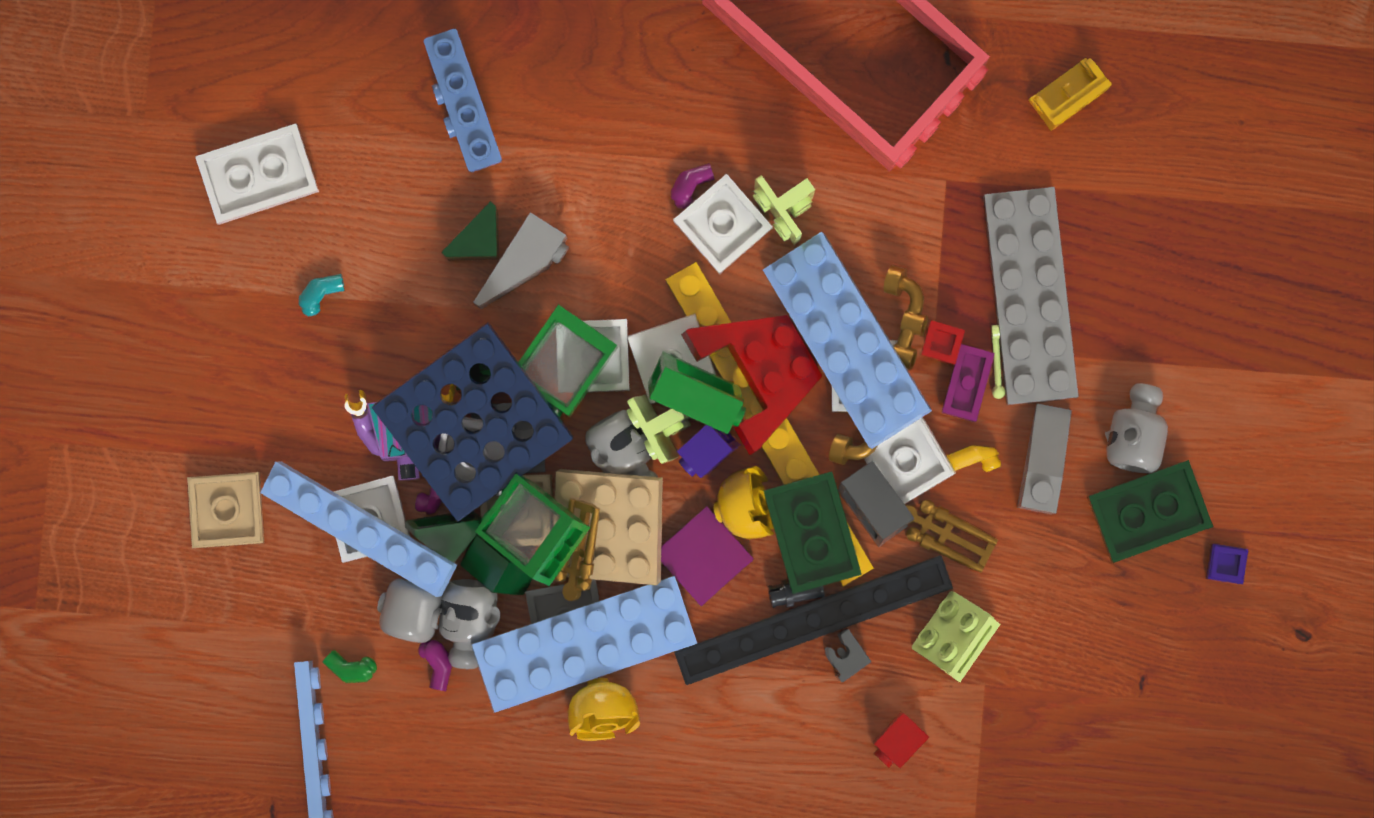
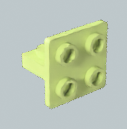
[753,175,815,245]
[627,395,691,464]
[912,591,1001,682]

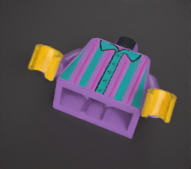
[344,384,456,480]

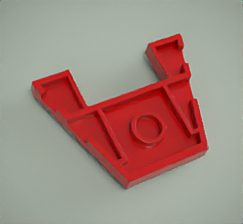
[681,315,822,455]

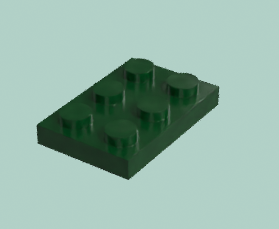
[1087,460,1213,563]
[763,471,862,594]

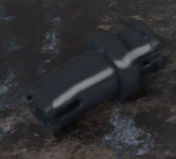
[768,579,825,608]

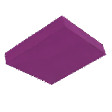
[661,506,754,606]

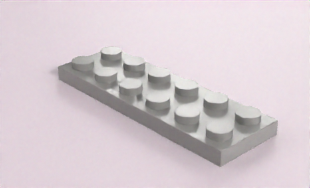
[983,187,1079,405]

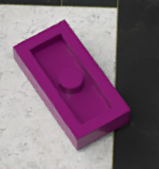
[941,344,995,422]

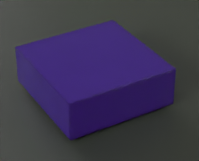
[1206,544,1248,584]

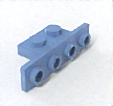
[424,29,502,172]

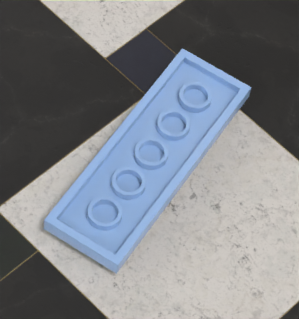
[763,232,932,449]
[471,576,697,713]

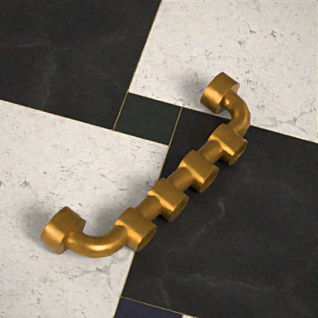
[829,265,928,465]

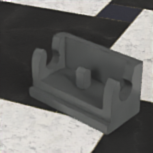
[838,461,914,547]
[825,629,871,683]

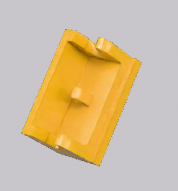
[1029,58,1112,131]

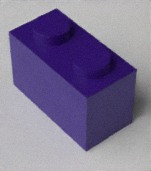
[677,425,741,478]

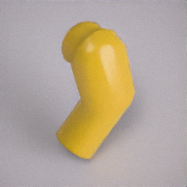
[947,445,1001,472]

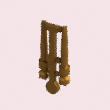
[554,498,600,601]
[906,500,998,573]

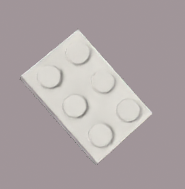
[195,124,319,225]

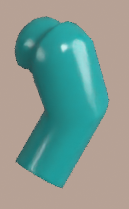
[298,274,345,316]

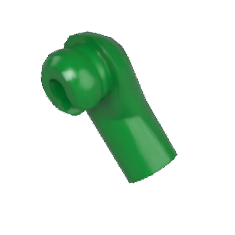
[322,650,377,683]

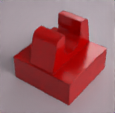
[920,320,965,365]

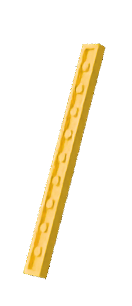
[666,262,874,586]

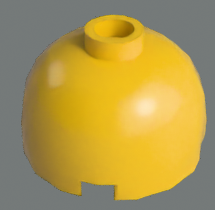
[714,466,774,539]
[568,678,640,741]

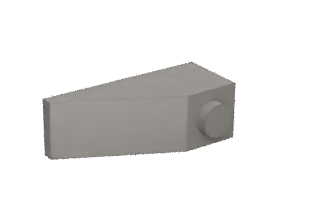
[473,212,569,309]
[1017,404,1072,514]

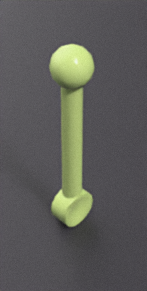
[991,325,1006,399]

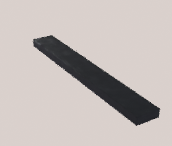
[674,555,953,685]

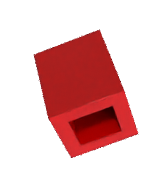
[872,712,929,768]

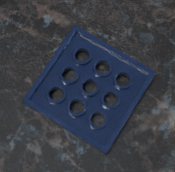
[372,322,574,522]

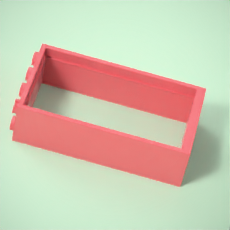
[702,0,990,172]

